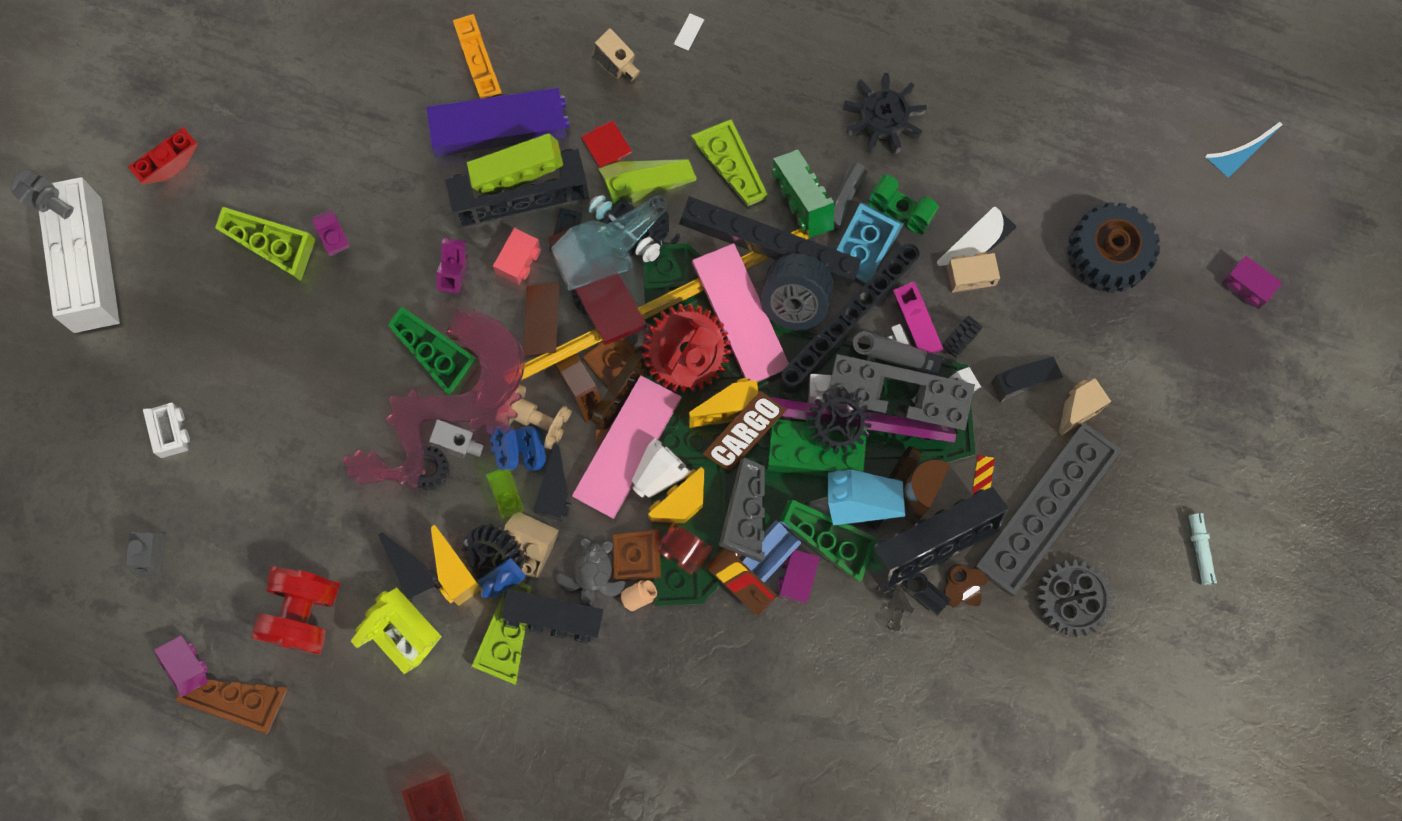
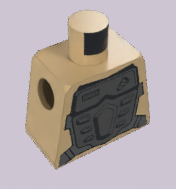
[592,28,640,81]

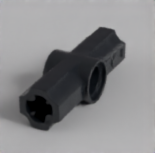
[900,573,951,616]

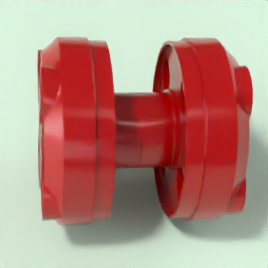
[251,566,340,655]

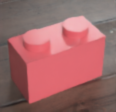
[493,228,541,285]

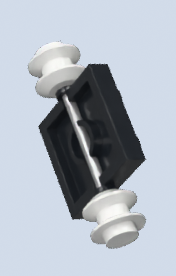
[589,195,660,262]

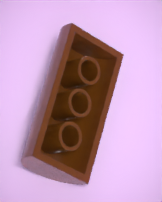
[903,460,950,525]

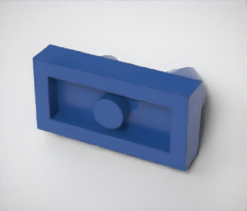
[477,558,526,599]

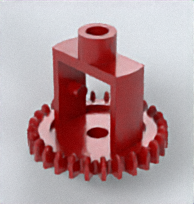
[642,304,731,393]

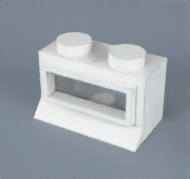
[143,403,190,458]

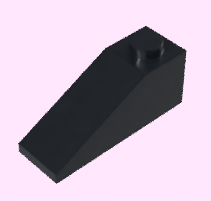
[991,356,1063,402]
[533,443,571,522]

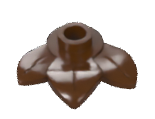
[945,564,989,608]

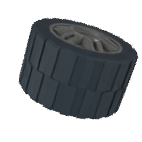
[760,253,834,331]

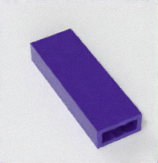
[426,88,570,156]

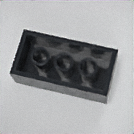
[498,589,604,644]

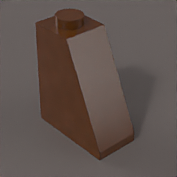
[555,354,602,423]

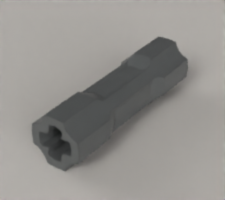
[834,162,868,229]

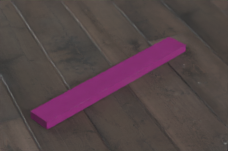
[770,397,956,442]

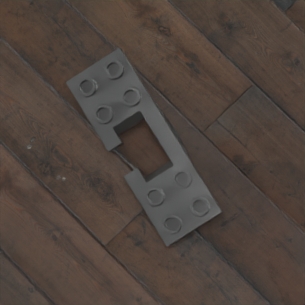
[827,354,975,430]

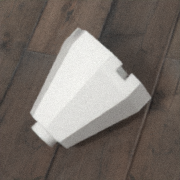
[632,438,691,498]

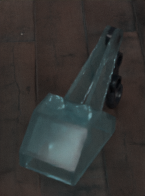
[551,195,680,291]

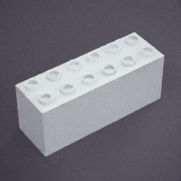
[39,177,120,333]

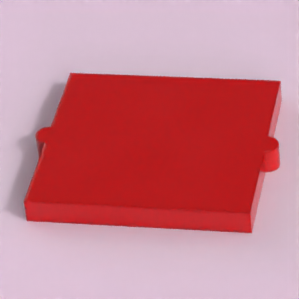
[581,120,632,168]

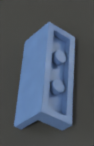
[740,520,801,582]

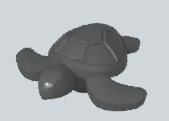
[556,538,626,606]

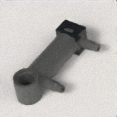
[853,331,944,376]

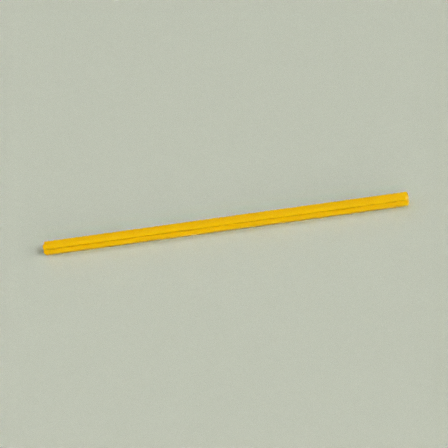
[504,228,809,385]

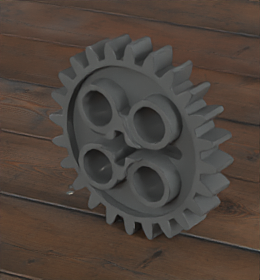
[1036,559,1115,637]

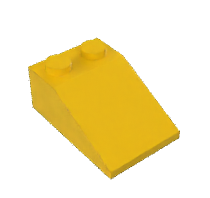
[689,378,759,428]
[431,525,482,606]

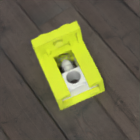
[351,588,442,674]

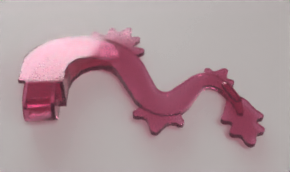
[343,310,525,488]

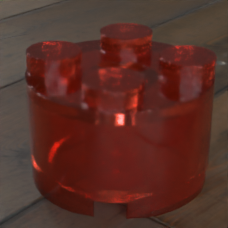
[657,522,713,574]

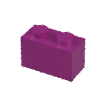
[1223,255,1282,309]
[776,550,820,605]
[154,635,208,697]

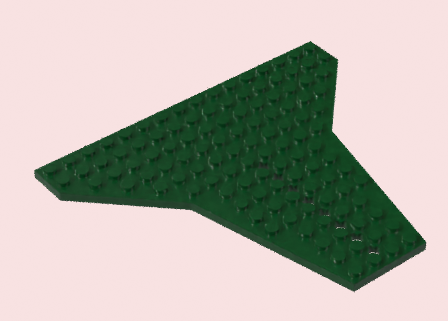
[643,244,975,607]

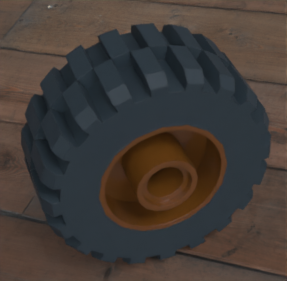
[1067,202,1160,293]

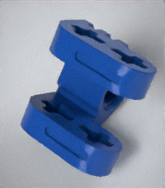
[488,425,546,471]

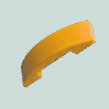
[453,14,502,99]

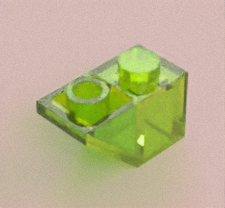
[487,470,524,519]

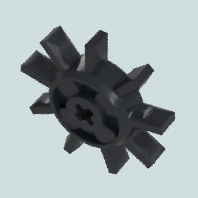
[843,73,927,154]

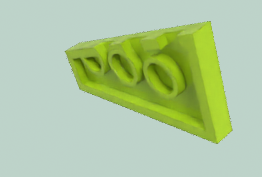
[691,119,768,206]
[471,582,532,685]

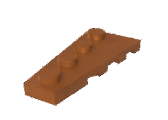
[175,680,288,735]

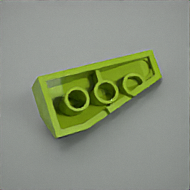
[598,159,697,208]

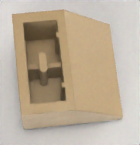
[504,511,559,580]

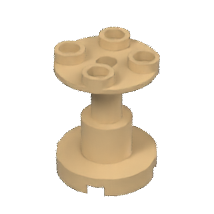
[496,383,572,450]

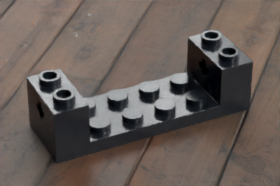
[445,149,589,229]

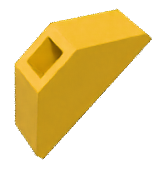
[648,467,704,523]

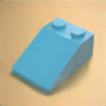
[837,203,904,283]
[828,470,905,525]

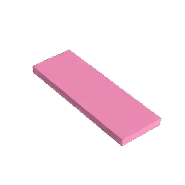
[692,243,789,382]
[572,375,682,519]

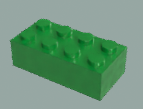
[767,419,867,477]

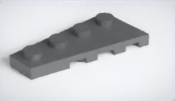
[719,458,765,562]

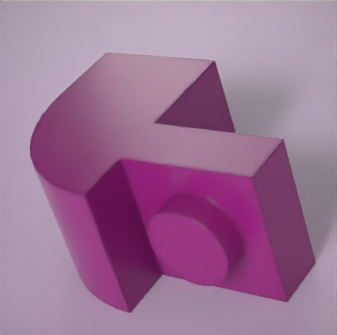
[311,209,350,256]
[437,238,468,294]

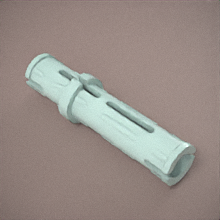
[1188,513,1217,585]

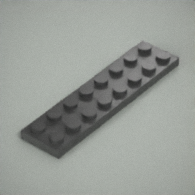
[974,422,1122,597]

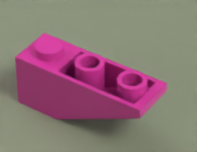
[893,281,943,353]

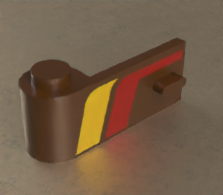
[705,547,777,617]

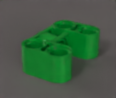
[868,174,939,235]

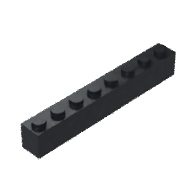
[679,196,862,287]

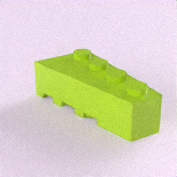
[467,133,563,195]
[215,207,316,281]

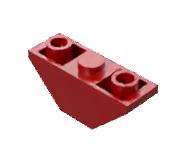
[128,127,198,185]

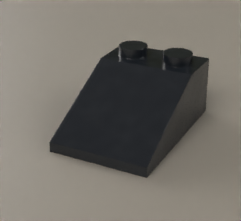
[378,533,441,606]

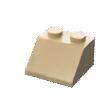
[1059,378,1111,436]

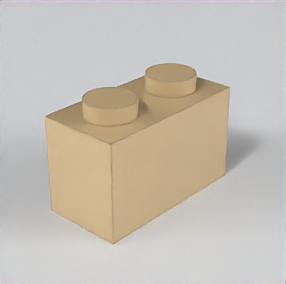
[947,252,1000,292]

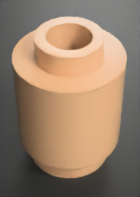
[621,580,657,611]

